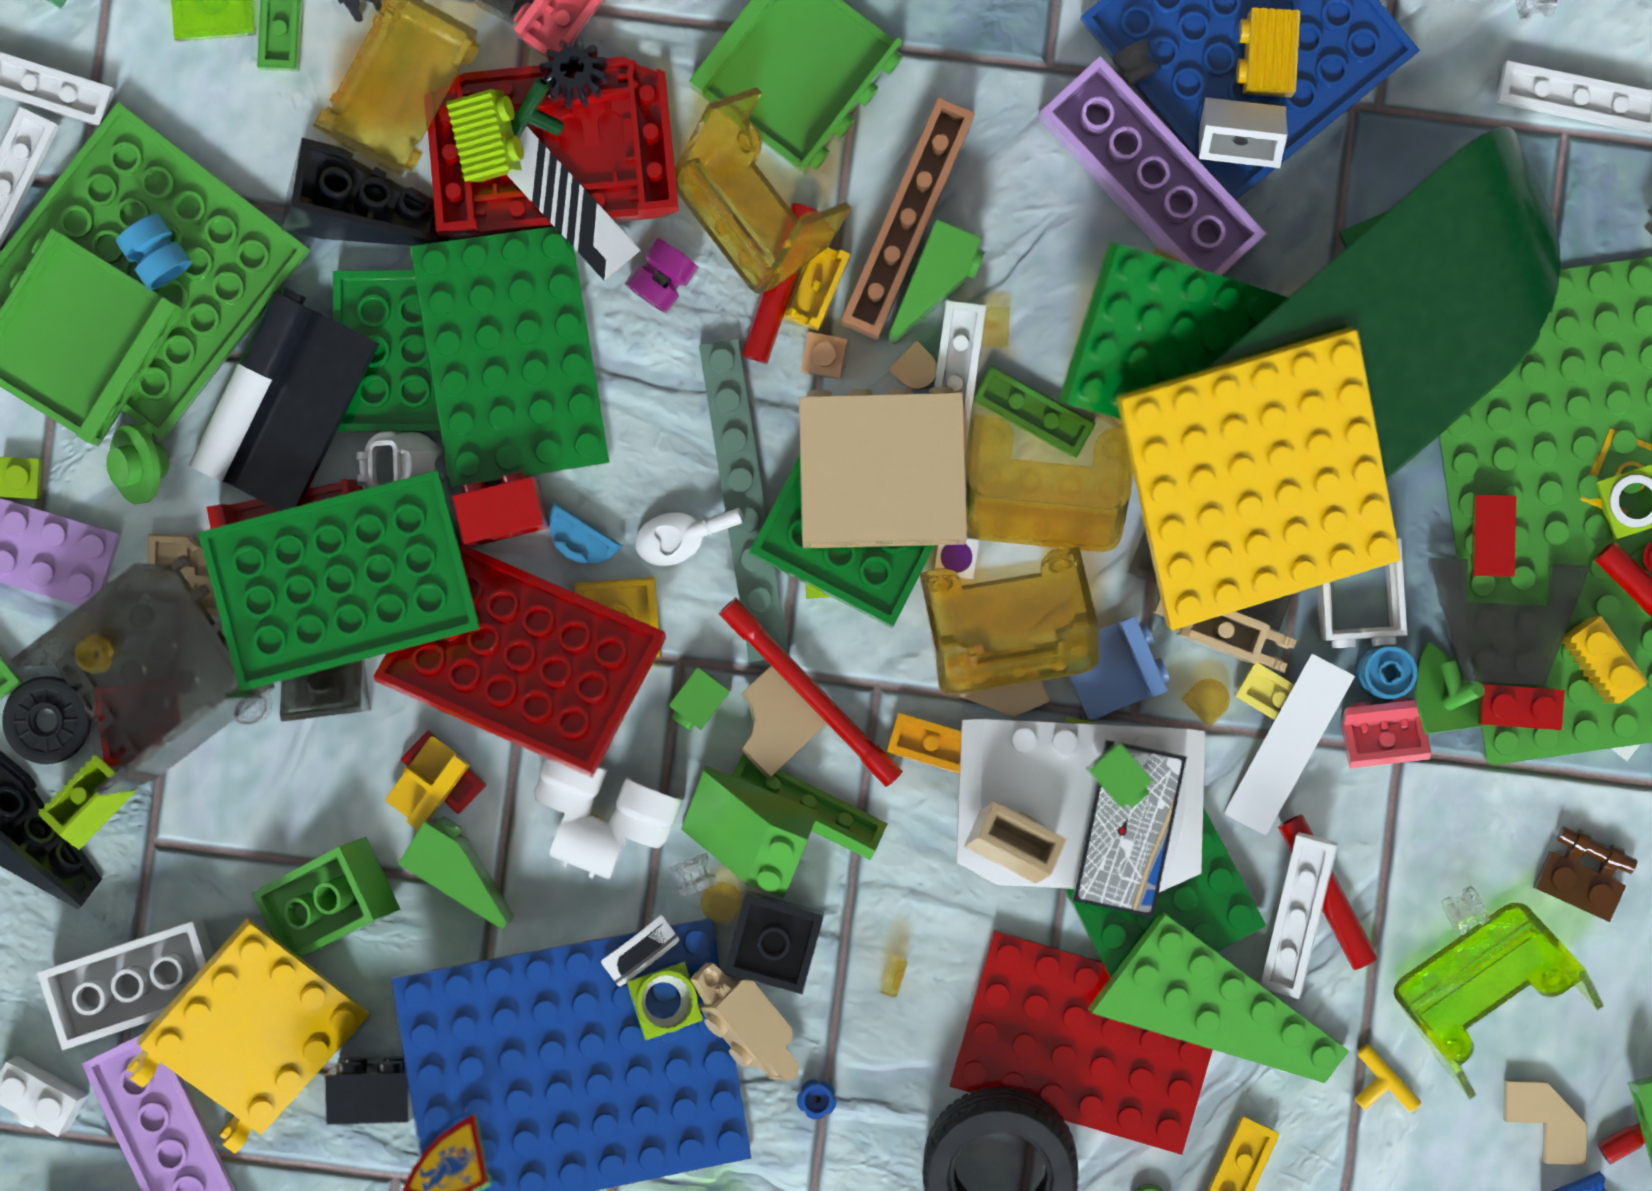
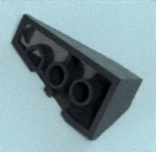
[281,137,450,246]
[0,751,102,909]

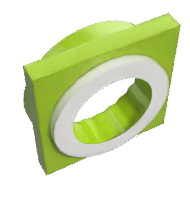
[1596,464,1652,540]
[626,962,703,1040]

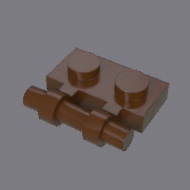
[1533,826,1638,922]

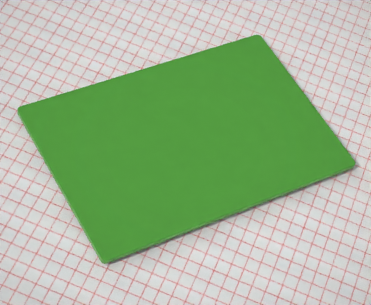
[1438,257,1652,765]

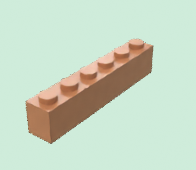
[841,97,975,341]

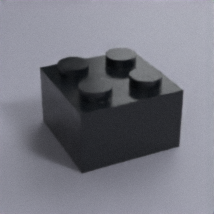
[724,890,824,994]
[325,1056,413,1125]

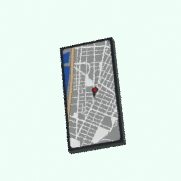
[1072,739,1187,918]

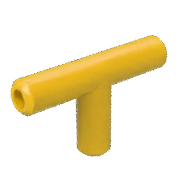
[1355,1044,1421,1112]

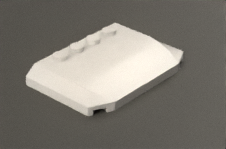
[956,719,1205,892]

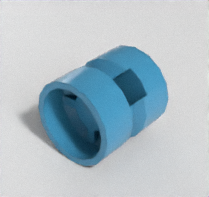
[116,213,192,290]
[1355,646,1417,699]

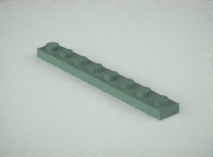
[699,339,789,662]

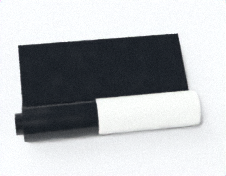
[189,287,380,511]

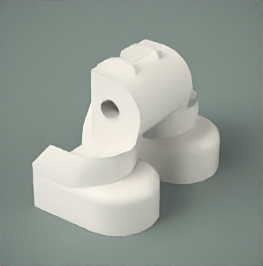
[534,758,684,880]

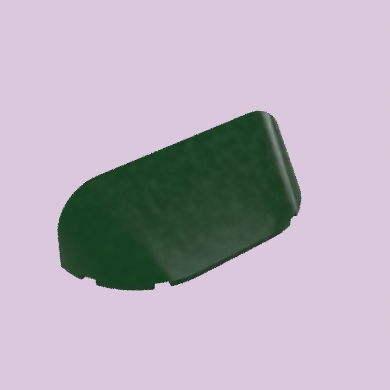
[1206,127,1561,481]

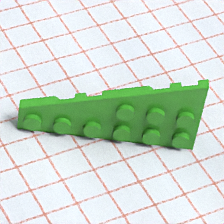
[1087,911,1349,1083]

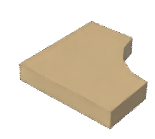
[741,666,827,779]

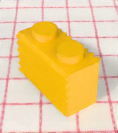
[1236,7,1300,98]
[1560,616,1649,704]

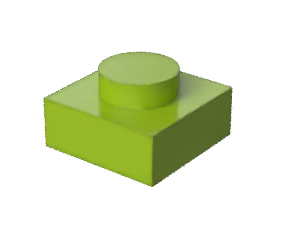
[0,457,43,500]

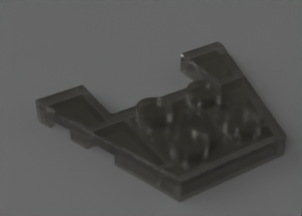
[1428,558,1589,685]

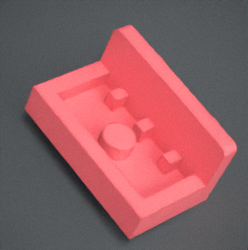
[514,0,603,58]
[1341,697,1431,769]

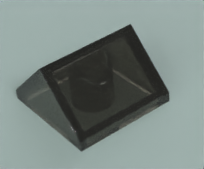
[280,660,371,722]

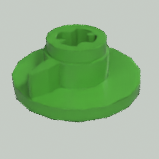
[106,423,169,505]

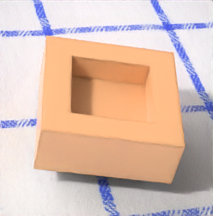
[801,332,847,380]

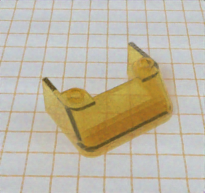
[675,87,851,293]

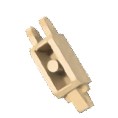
[1153,597,1297,673]
[690,963,800,1081]

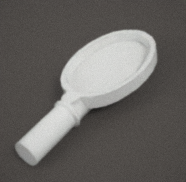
[636,508,744,566]

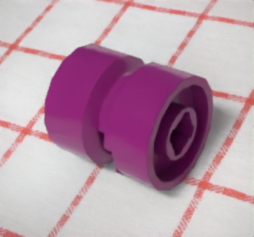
[624,238,699,314]

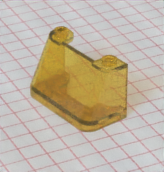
[313,0,481,176]
[920,547,1099,695]

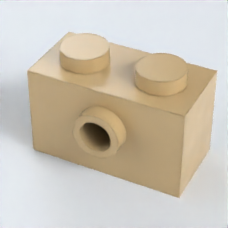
[964,801,1067,884]

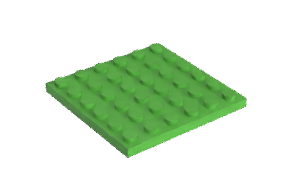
[0,102,311,441]

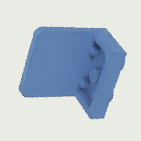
[1059,616,1170,720]

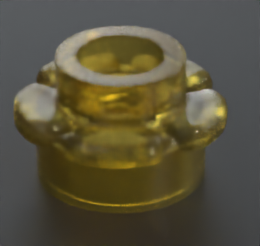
[75,634,114,674]

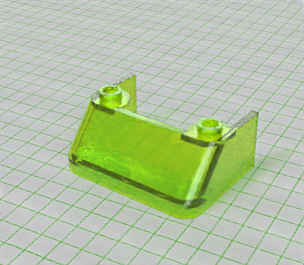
[1394,903,1604,1099]

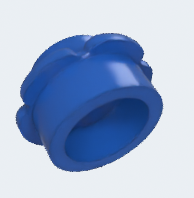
[797,1079,837,1119]

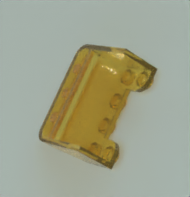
[965,414,1133,553]

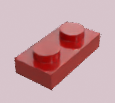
[1478,684,1565,730]

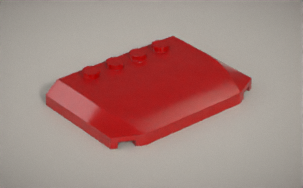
[425,56,679,238]

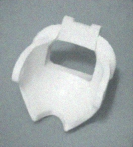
[356,431,445,488]

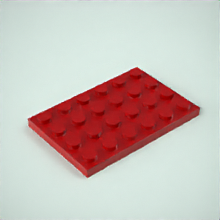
[373,543,667,778]
[949,930,1213,1155]

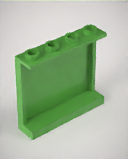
[689,0,903,175]
[0,228,184,447]

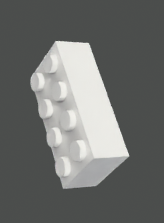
[37,918,214,1050]

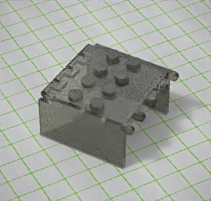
[10,555,275,796]

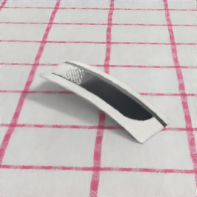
[601,916,679,986]

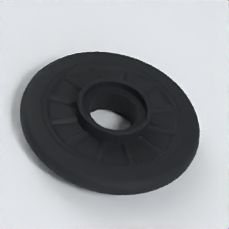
[2,676,91,765]

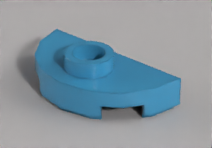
[549,502,623,564]

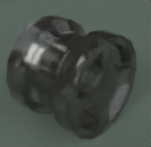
[1112,39,1162,87]

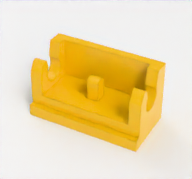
[783,241,851,333]

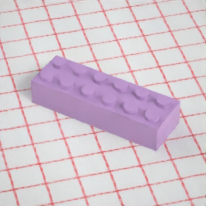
[1037,56,1267,276]

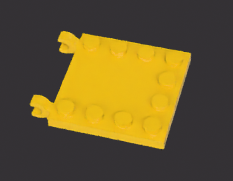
[127,918,370,1153]

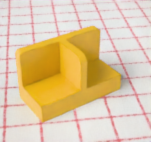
[386,736,471,830]

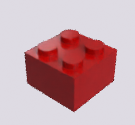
[452,472,550,547]

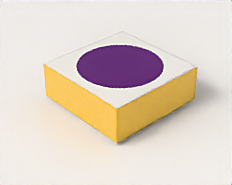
[933,538,979,580]

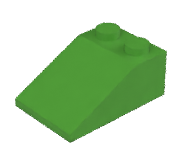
[888,219,985,344]
[681,766,819,898]
[398,816,514,929]
[252,836,400,958]

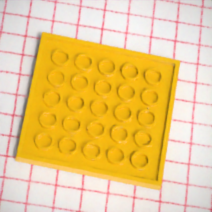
[1117,327,1401,631]

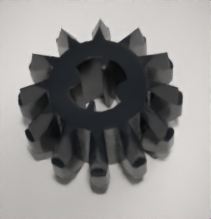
[539,38,609,109]

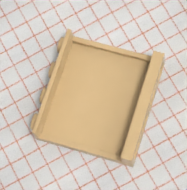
[799,387,967,548]

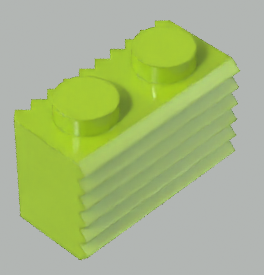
[446,89,524,182]
[39,755,136,850]

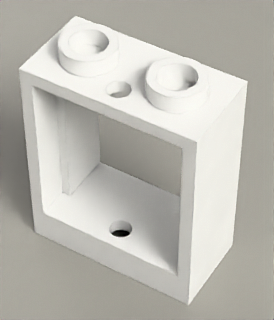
[1316,538,1408,648]

